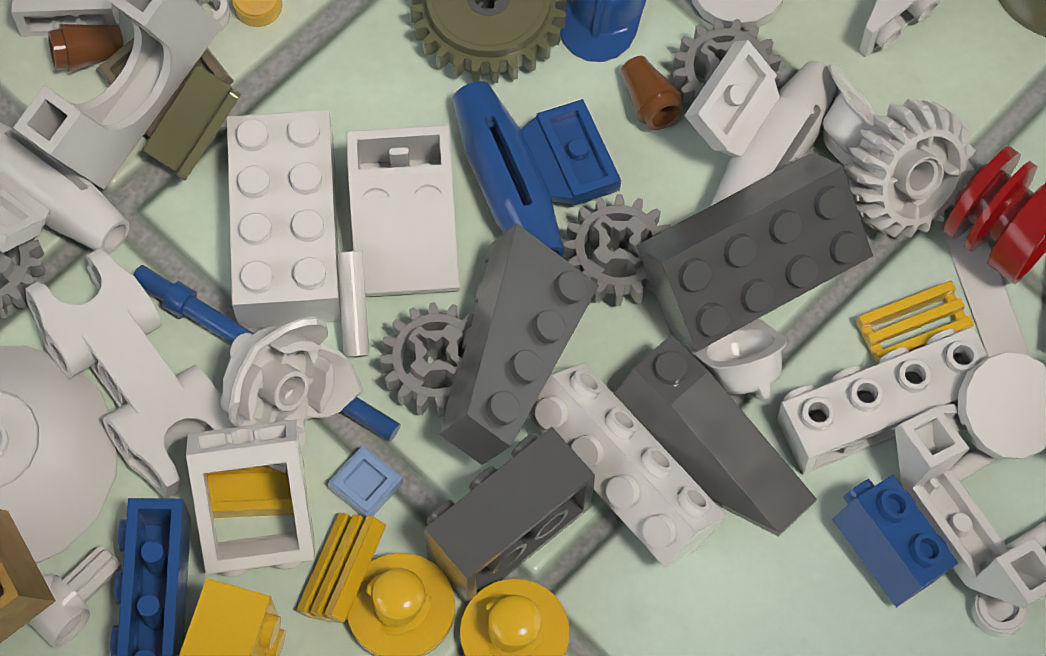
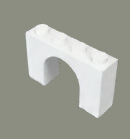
[13,0,222,189]

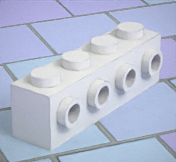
[776,327,989,475]
[528,363,727,567]

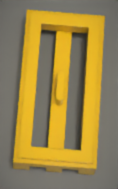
[856,280,974,364]
[296,513,386,623]

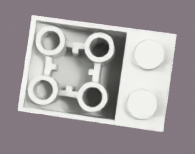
[346,125,460,297]

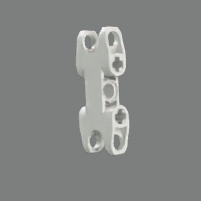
[25,249,234,498]

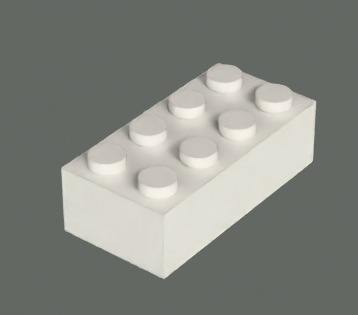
[227,110,341,328]

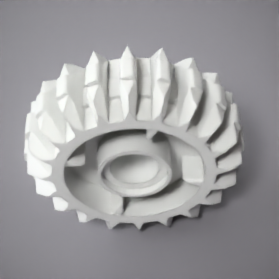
[843,99,976,238]

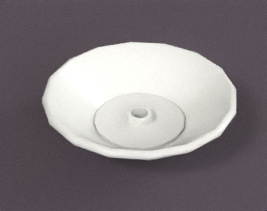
[0,345,117,564]

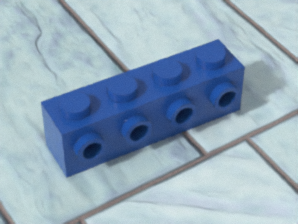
[110,498,191,656]

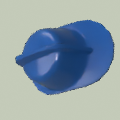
[560,0,646,62]

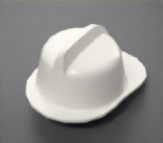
[822,63,876,166]
[685,319,788,401]

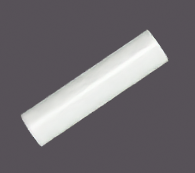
[337,251,370,357]

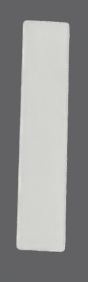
[941,222,1031,357]

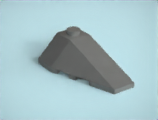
[614,335,817,537]

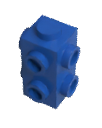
[832,475,958,608]

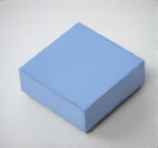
[328,445,404,519]

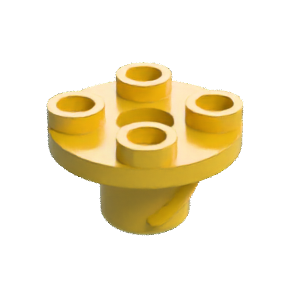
[347,553,455,656]
[460,579,569,656]

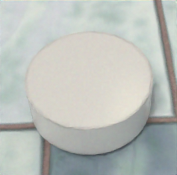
[972,592,1030,638]

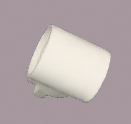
[28,546,121,648]

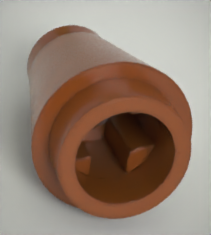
[48,24,124,73]
[621,56,684,130]

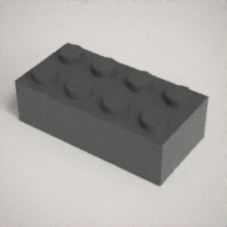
[636,152,873,352]

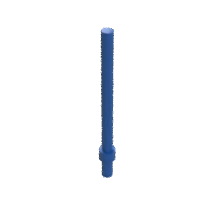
[133,265,401,442]

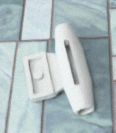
[684,40,838,206]
[0,122,130,254]

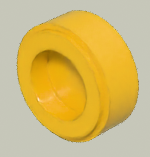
[232,0,283,27]

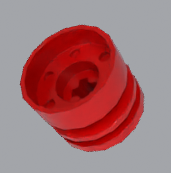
[943,145,1046,284]

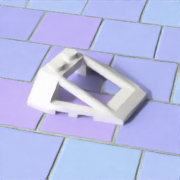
[895,404,1046,609]

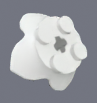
[220,316,363,473]

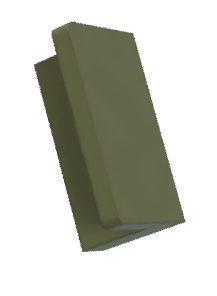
[142,64,241,180]

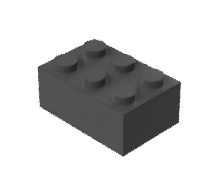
[424,427,595,605]

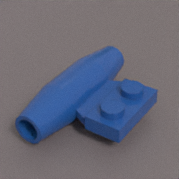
[453,81,621,257]

